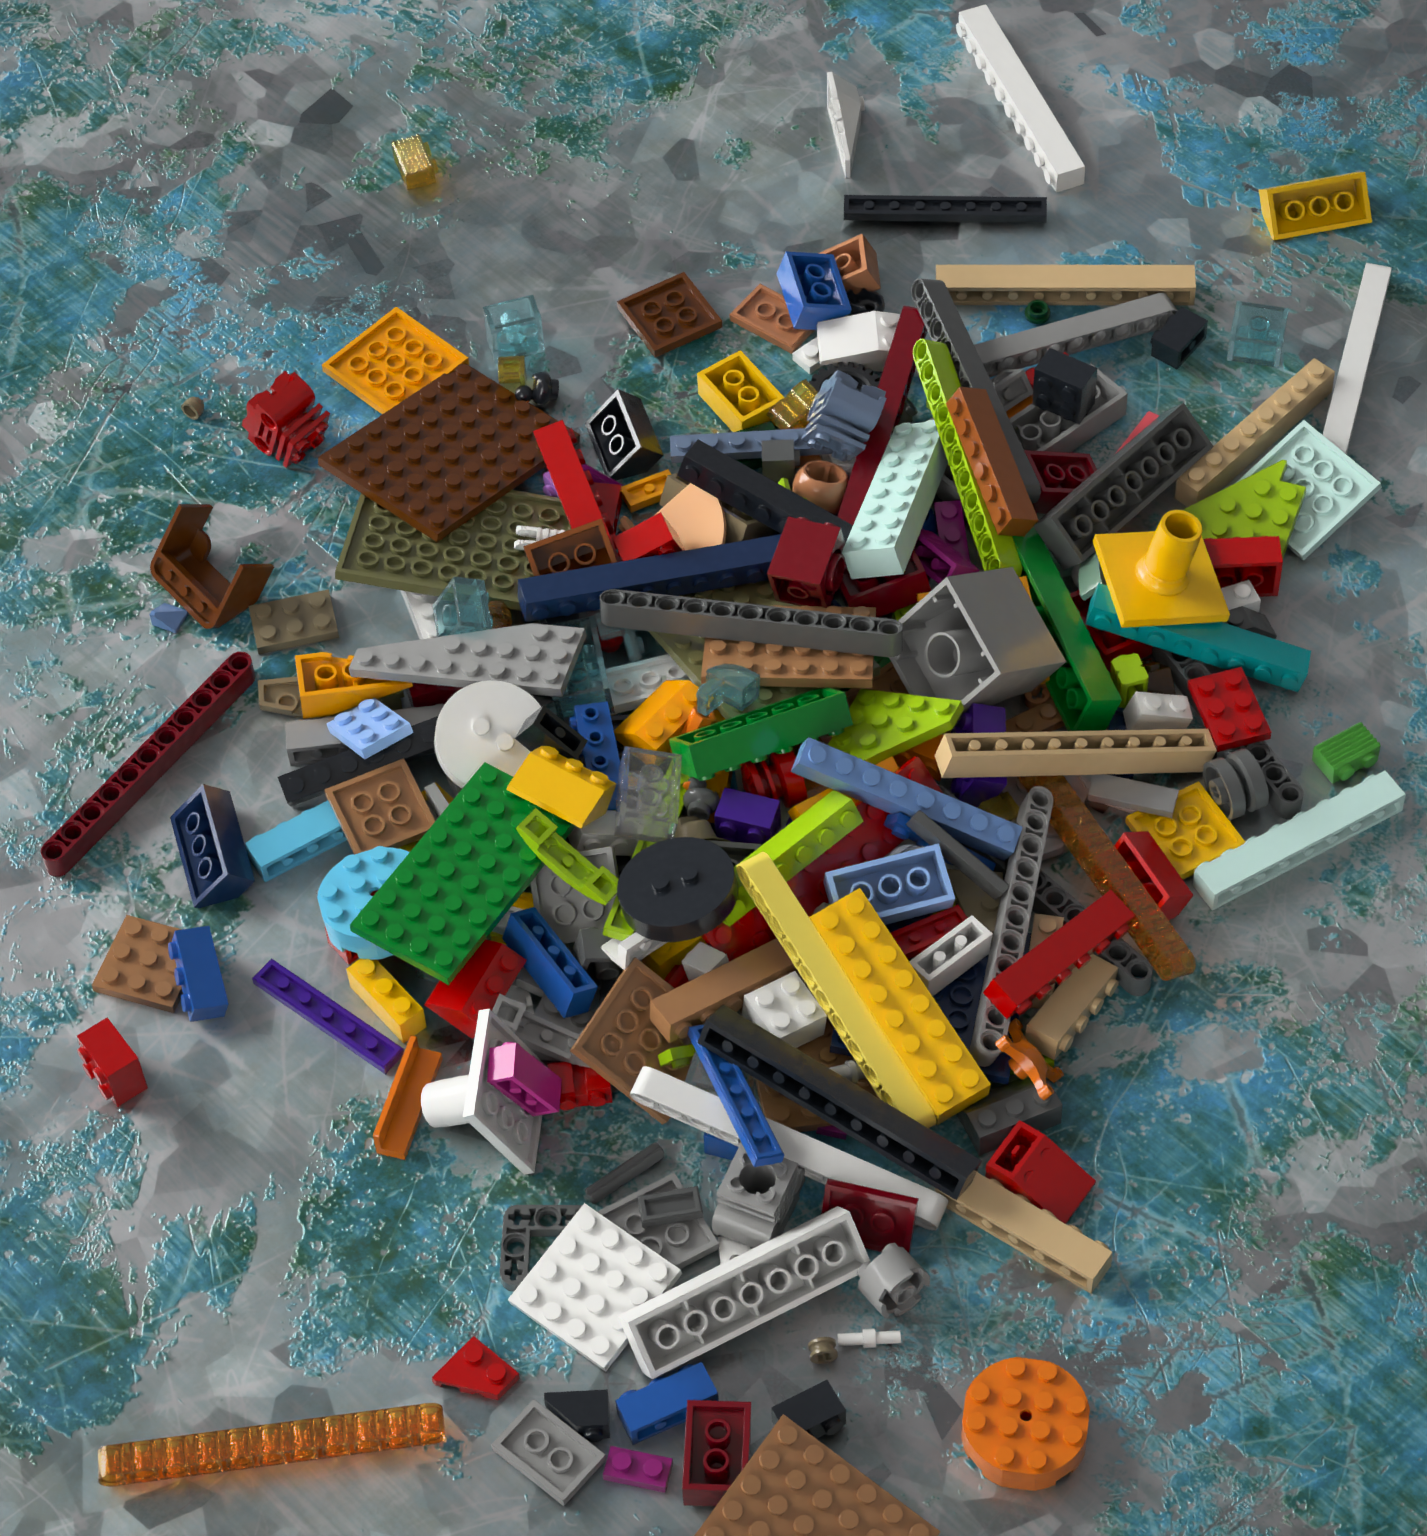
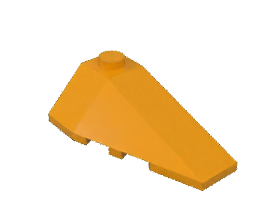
[295,652,413,719]

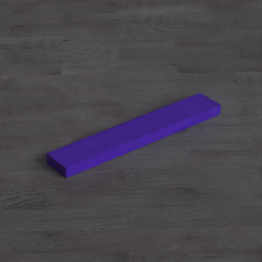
[252,958,404,1075]

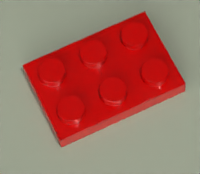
[1187,667,1272,752]

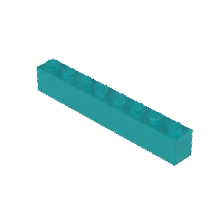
[1085,583,1311,692]

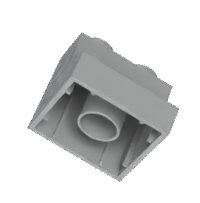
[889,567,1066,730]

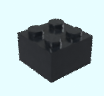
[1032,348,1097,425]

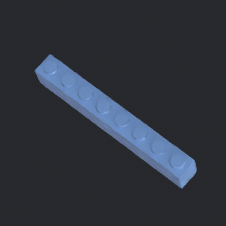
[791,737,1023,861]

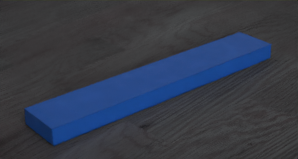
[688,1024,784,1167]

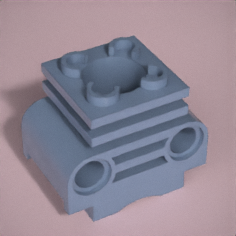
[801,370,887,462]

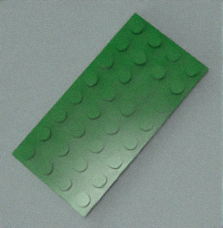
[350,762,576,985]

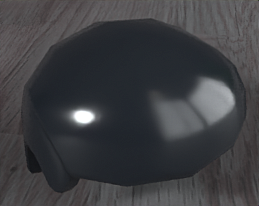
[846,288,885,316]

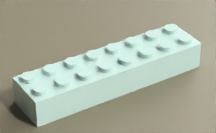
[842,420,948,579]

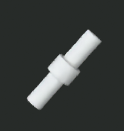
[837,1329,901,1348]

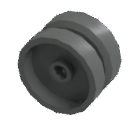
[1203,748,1269,821]

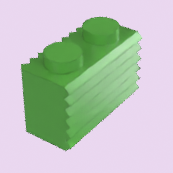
[1312,722,1381,784]

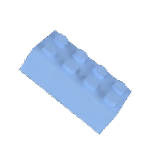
[823,843,955,925]

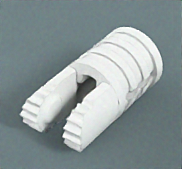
[514,525,565,551]

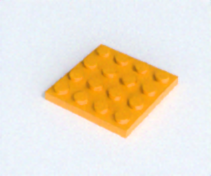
[322,307,469,414]

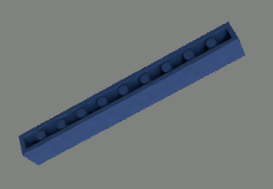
[517,534,781,622]

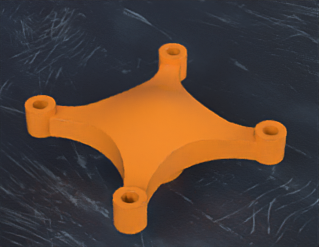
[995,1018,1064,1101]

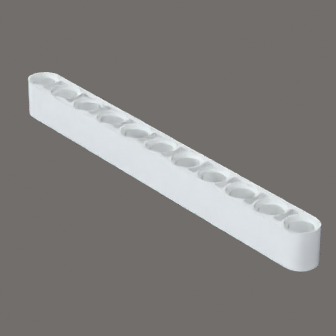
[1323,263,1392,455]
[630,1067,948,1230]

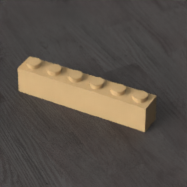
[935,1171,1113,1294]

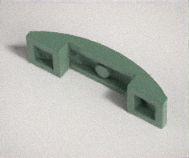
[1078,551,1107,601]

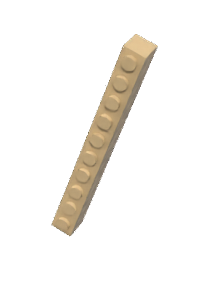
[936,264,1196,305]
[935,728,1217,778]

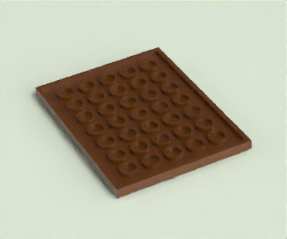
[318,364,580,542]

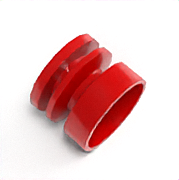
[741,750,807,808]

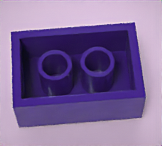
[951,703,1007,809]

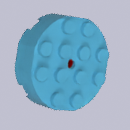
[317,846,409,960]

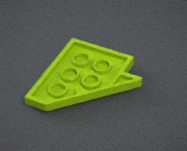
[1184,460,1307,559]
[828,689,964,765]

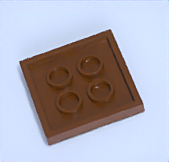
[617,272,722,358]

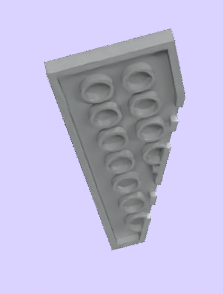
[349,623,586,697]

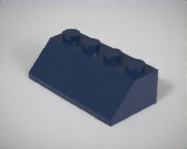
[170,784,255,909]

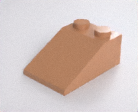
[819,234,881,294]

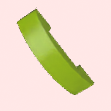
[516,808,619,905]

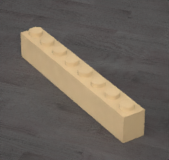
[1175,358,1335,507]

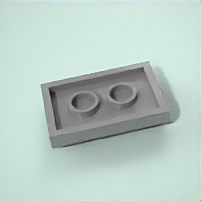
[491,1399,606,1506]

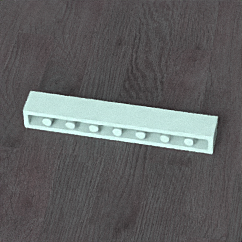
[1193,770,1406,911]

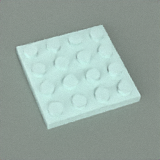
[1236,420,1382,561]

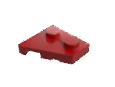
[432,1336,520,1400]

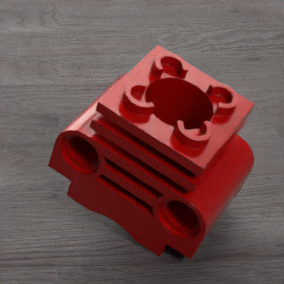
[241,371,330,468]

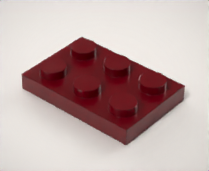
[821,1178,919,1254]

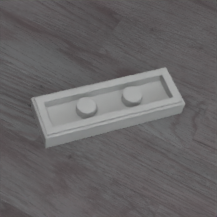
[1088,774,1179,818]

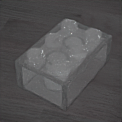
[614,746,682,842]

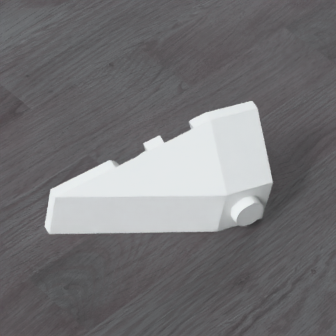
[827,72,865,178]

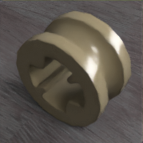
[808,1337,838,1364]

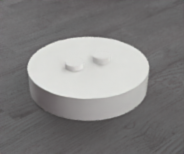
[434,680,541,789]

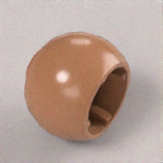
[792,460,849,515]

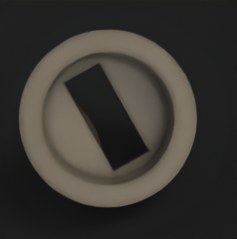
[181,397,204,420]

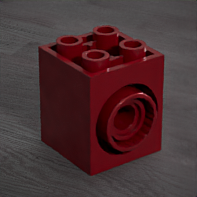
[767,517,846,608]

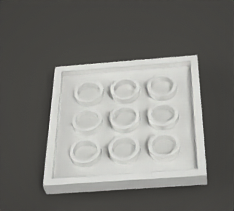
[508,1203,682,1372]

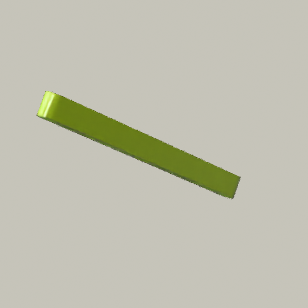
[913,339,1022,577]

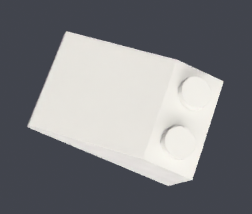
[816,311,900,372]

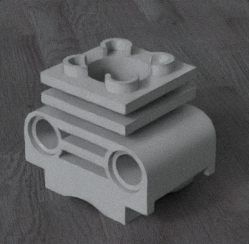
[712,1142,805,1248]

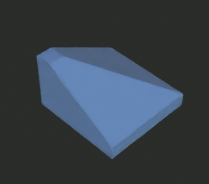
[149,603,189,633]

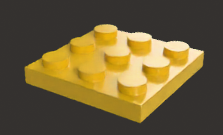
[1125,781,1245,880]

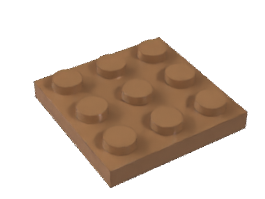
[325,758,435,854]
[92,915,183,1013]

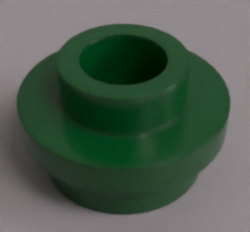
[1024,300,1051,324]

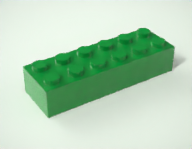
[669,687,853,781]

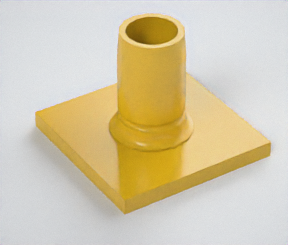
[1092,510,1230,628]

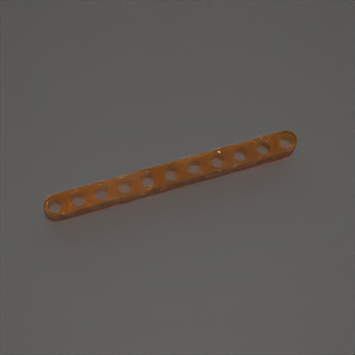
[1017,775,1196,981]
[97,1403,446,1487]

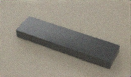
[905,810,1009,900]

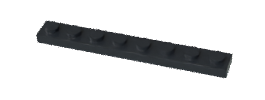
[844,195,1047,223]

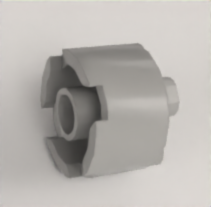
[857,1243,930,1319]

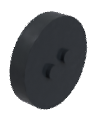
[617,837,739,942]

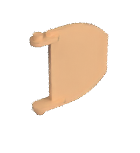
[618,483,726,551]

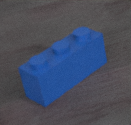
[168,926,229,1022]
[615,1362,719,1445]

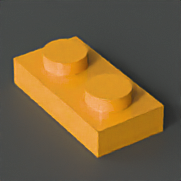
[621,469,672,513]

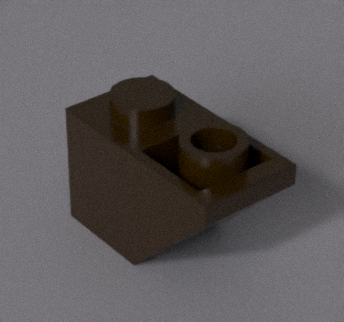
[1141,658,1176,695]

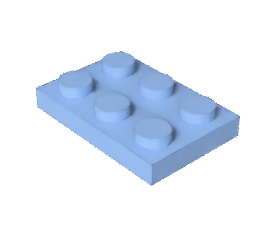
[326,698,414,759]

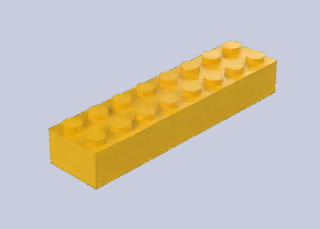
[809,888,991,1125]

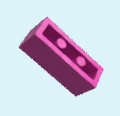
[487,1042,562,1117]

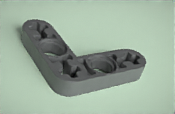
[500,1205,582,1292]

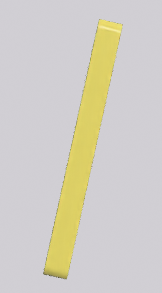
[736,852,936,1128]

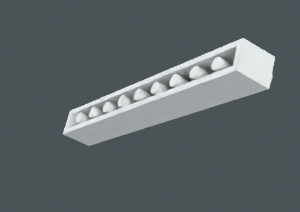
[956,4,1085,193]

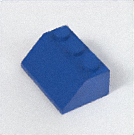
[777,251,852,330]

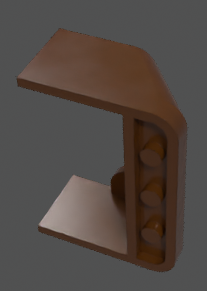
[150,504,274,629]

